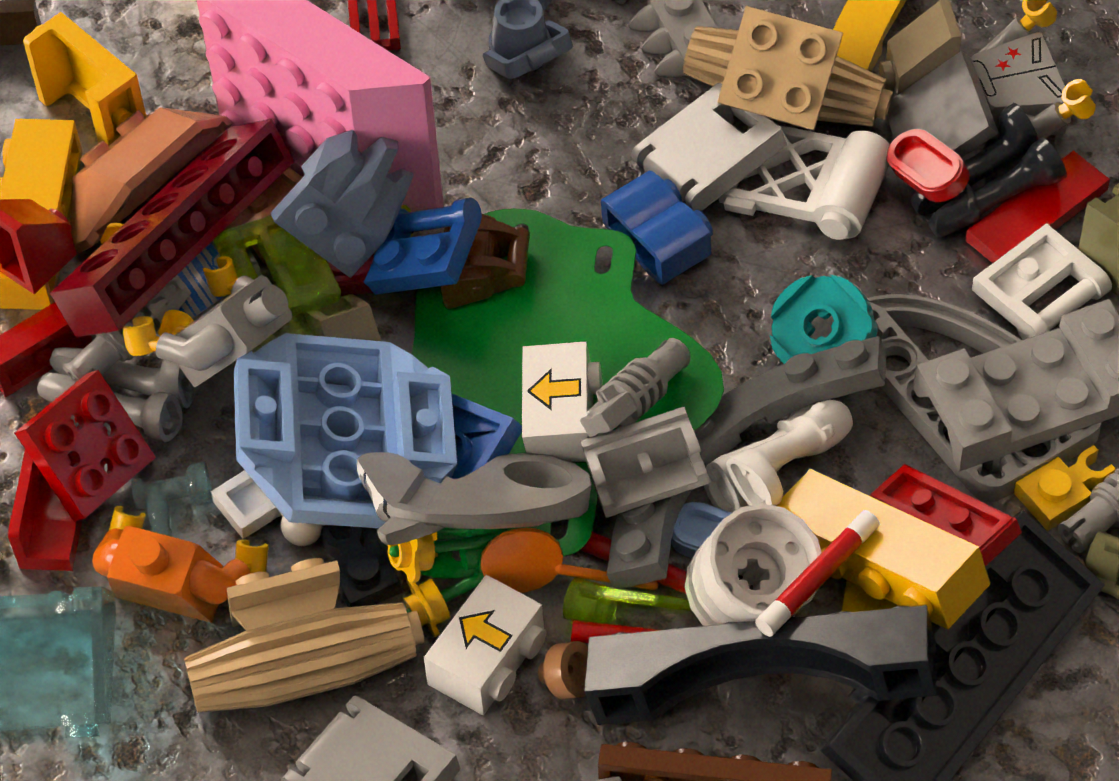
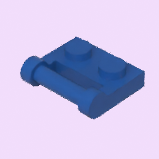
[364,198,482,295]

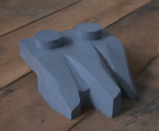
[271,130,413,278]

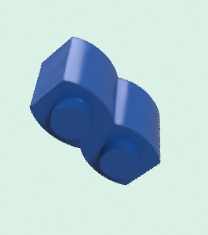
[601,170,713,285]

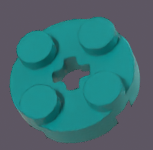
[770,275,878,364]

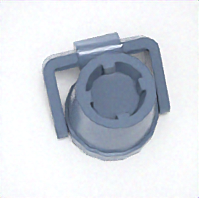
[483,0,573,79]

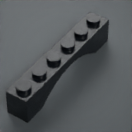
[585,605,936,725]

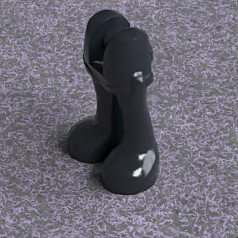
[911,103,1067,238]

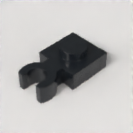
[321,526,402,607]

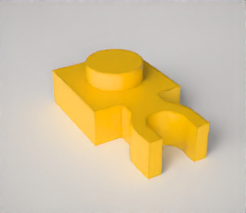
[1014,445,1116,531]

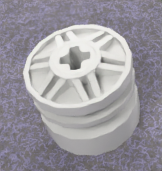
[685,503,822,626]

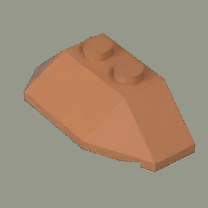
[70,107,232,254]

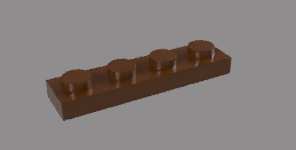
[598,742,832,781]

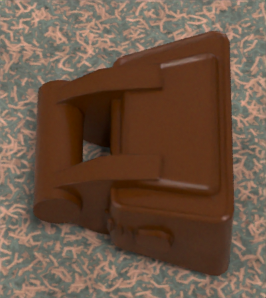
[440,213,530,309]

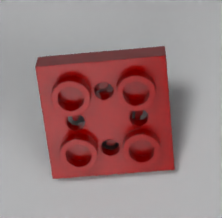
[14,370,156,521]

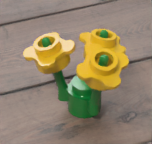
[388,528,506,637]

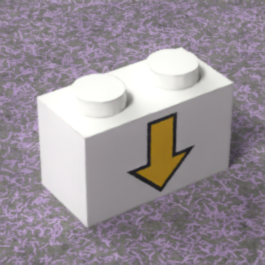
[522,342,602,462]
[424,574,547,716]

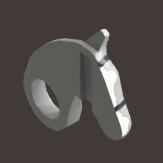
[357,452,591,545]

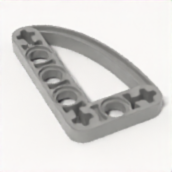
[867,294,1102,501]

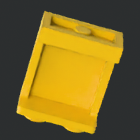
[23,12,146,146]

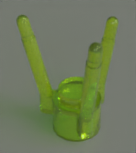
[562,577,692,624]

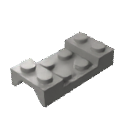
[913,299,1119,472]

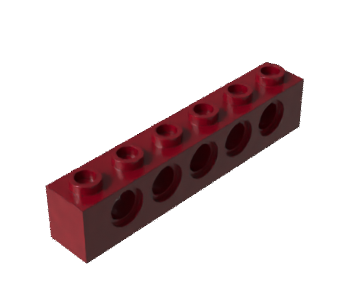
[50,119,295,337]

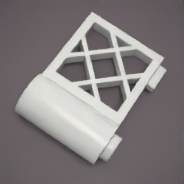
[719,125,890,240]

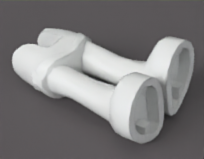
[704,400,853,513]

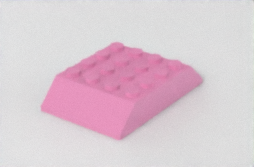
[197,0,444,212]

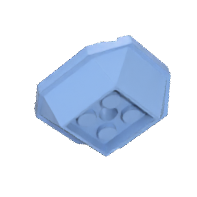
[234,333,457,528]

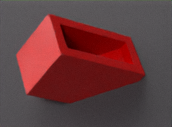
[0,199,77,294]

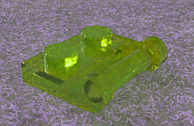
[214,215,341,316]

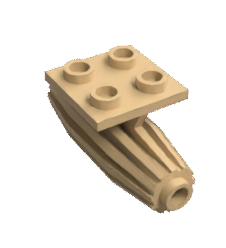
[683,6,893,131]
[184,558,424,712]

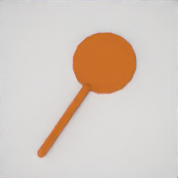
[480,528,659,593]

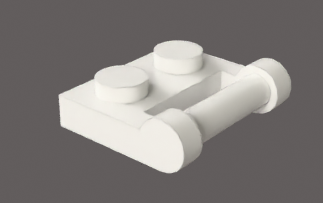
[972,223,1112,340]

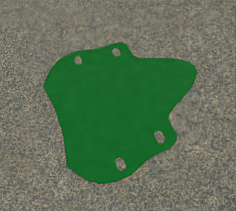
[411,208,724,579]

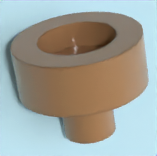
[538,641,588,699]

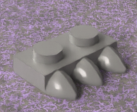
[629,0,718,77]

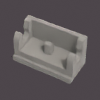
[580,407,710,518]

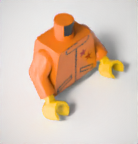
[92,506,269,623]

